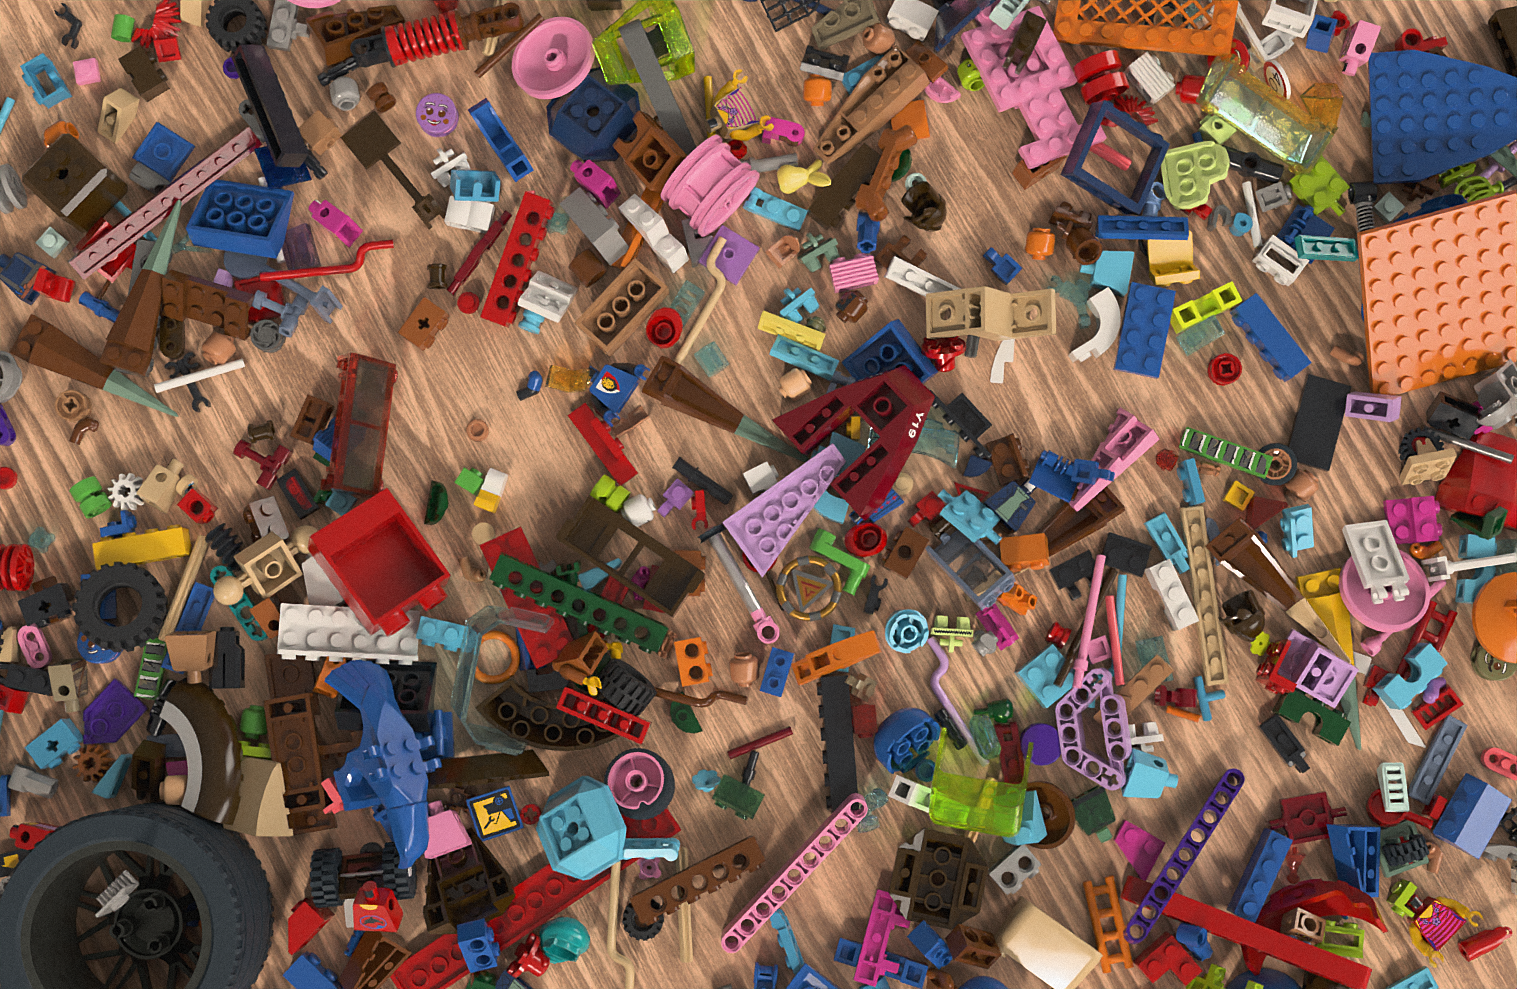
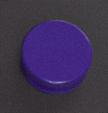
[1020,723,1061,766]

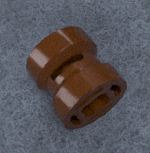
[366,82,397,113]

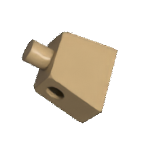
[136,458,184,514]

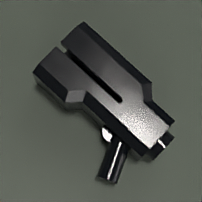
[209,627,245,689]

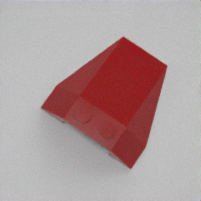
[1434,432,1517,532]

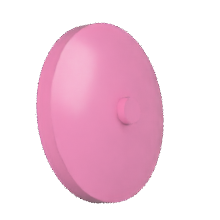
[512,17,595,99]
[1339,549,1430,632]

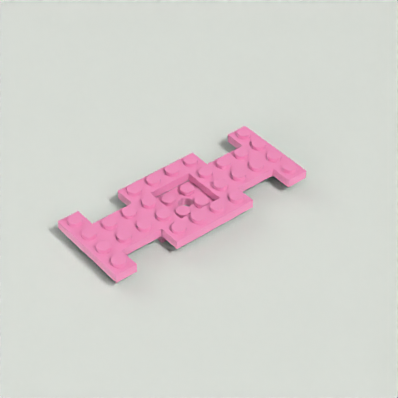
[961,0,1107,169]

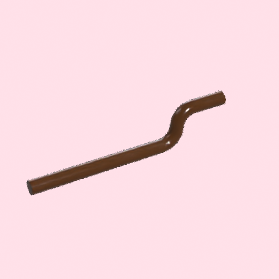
[654,687,748,708]

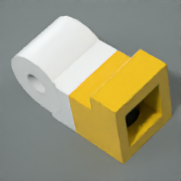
[473,468,508,514]

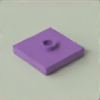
[699,225,760,286]

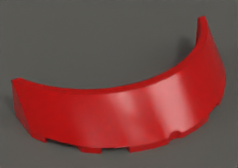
[1240,878,1388,976]

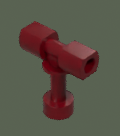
[233,439,293,491]

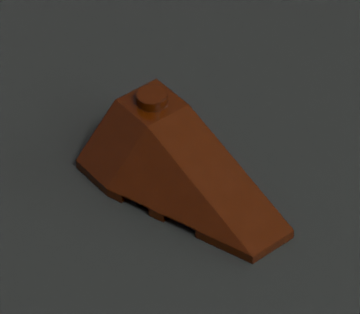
[305,5,405,66]

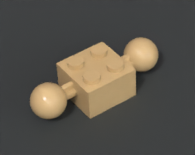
[213,525,318,605]

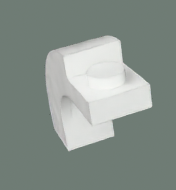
[1068,287,1121,362]
[888,775,972,827]

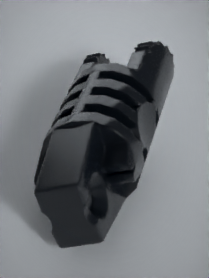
[146,678,178,737]

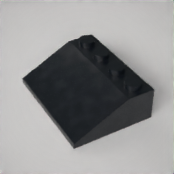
[334,660,437,732]

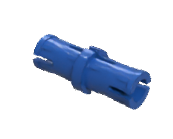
[79,291,120,323]

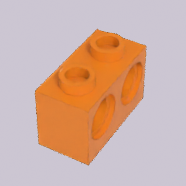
[674,637,713,687]

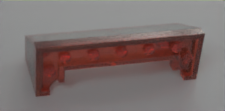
[320,352,398,497]

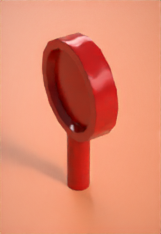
[1366,788,1433,829]

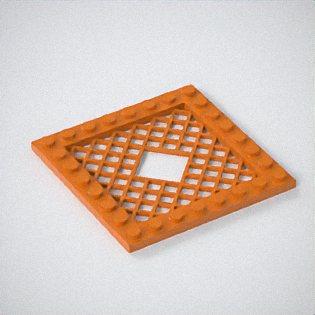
[1053,0,1239,57]

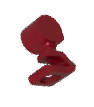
[1154,685,1197,708]

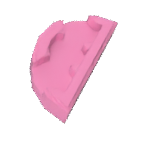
[924,76,961,103]

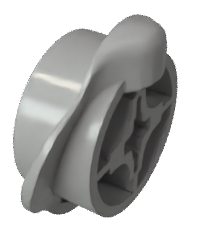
[0,351,22,403]

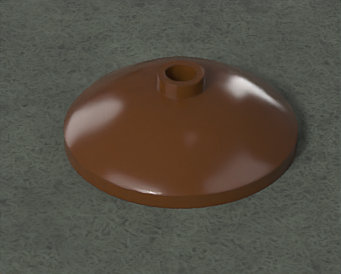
[1014,781,1076,849]

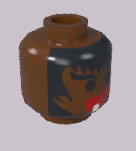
[835,290,868,323]

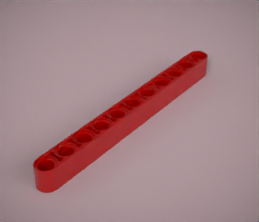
[1120,875,1372,989]

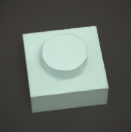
[1372,192,1405,224]
[35,227,70,259]

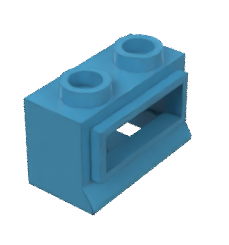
[20,53,73,109]
[450,170,500,202]

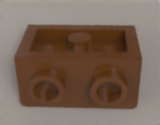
[985,433,1029,486]

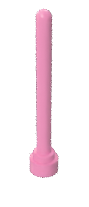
[1361,580,1446,657]

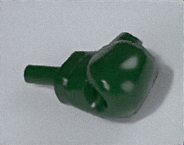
[974,698,1014,724]

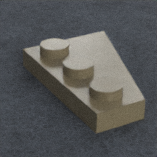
[811,0,880,50]

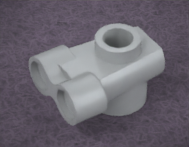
[971,630,999,657]

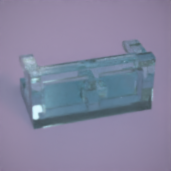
[1135,636,1174,682]

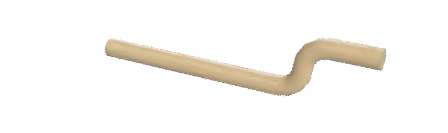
[673,236,727,364]
[607,861,635,989]

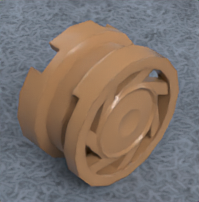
[55,390,92,423]

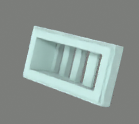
[989,0,1029,30]
[1376,762,1409,812]

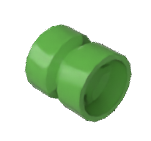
[69,476,112,518]

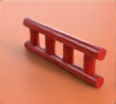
[1395,600,1458,694]

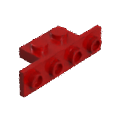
[567,403,638,486]

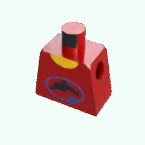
[353,881,404,932]

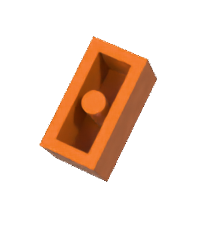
[1000,533,1050,572]

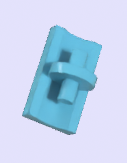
[779,287,819,324]

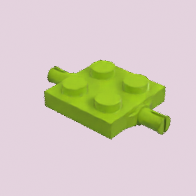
[1286,155,1350,217]

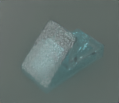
[1176,315,1226,356]

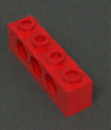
[556,686,652,744]

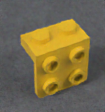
[1147,230,1200,287]

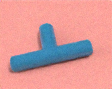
[1193,676,1226,721]

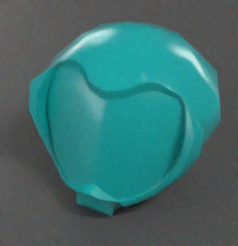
[539,917,590,964]

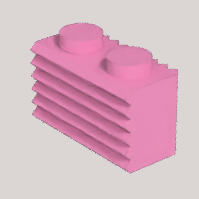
[829,253,879,293]

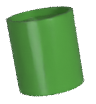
[111,14,135,42]

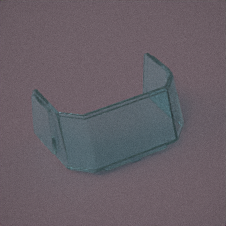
[450,605,555,756]

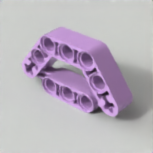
[1055,668,1132,790]

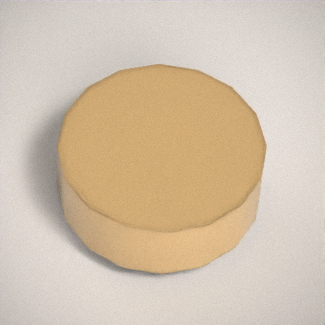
[472,522,495,544]

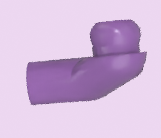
[1423,677,1446,704]

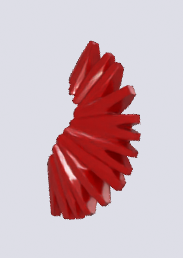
[131,0,181,49]
[1100,95,1158,127]

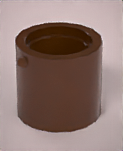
[1066,227,1103,265]
[568,249,607,288]

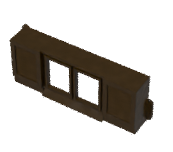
[556,495,705,618]

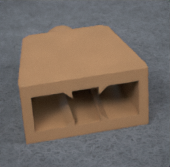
[165,630,216,684]

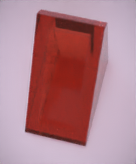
[1245,496,1289,530]

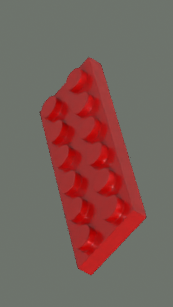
[479,526,574,669]

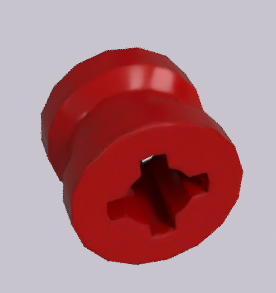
[1045,621,1072,649]

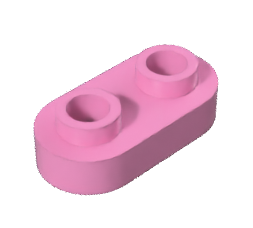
[17,625,52,668]

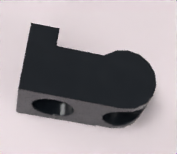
[526,669,571,693]

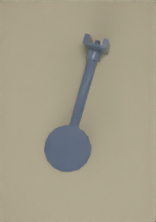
[223,251,343,324]

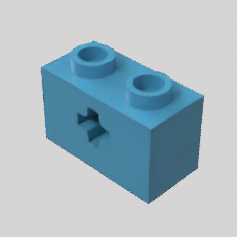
[24,718,83,769]

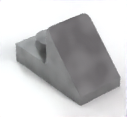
[681,218,713,268]

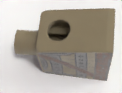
[48,658,88,712]

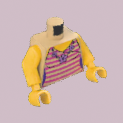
[704,69,774,141]

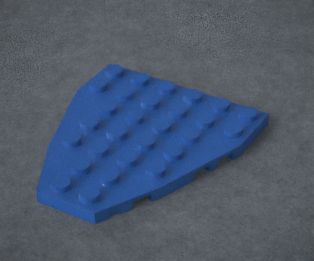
[1368,50,1517,185]

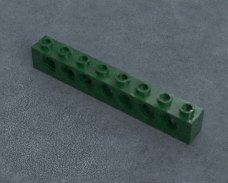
[489,552,669,654]

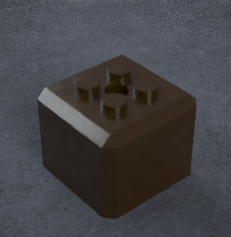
[22,133,128,233]

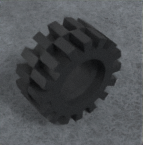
[622,899,664,941]

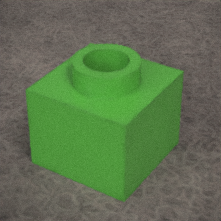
[454,467,485,496]

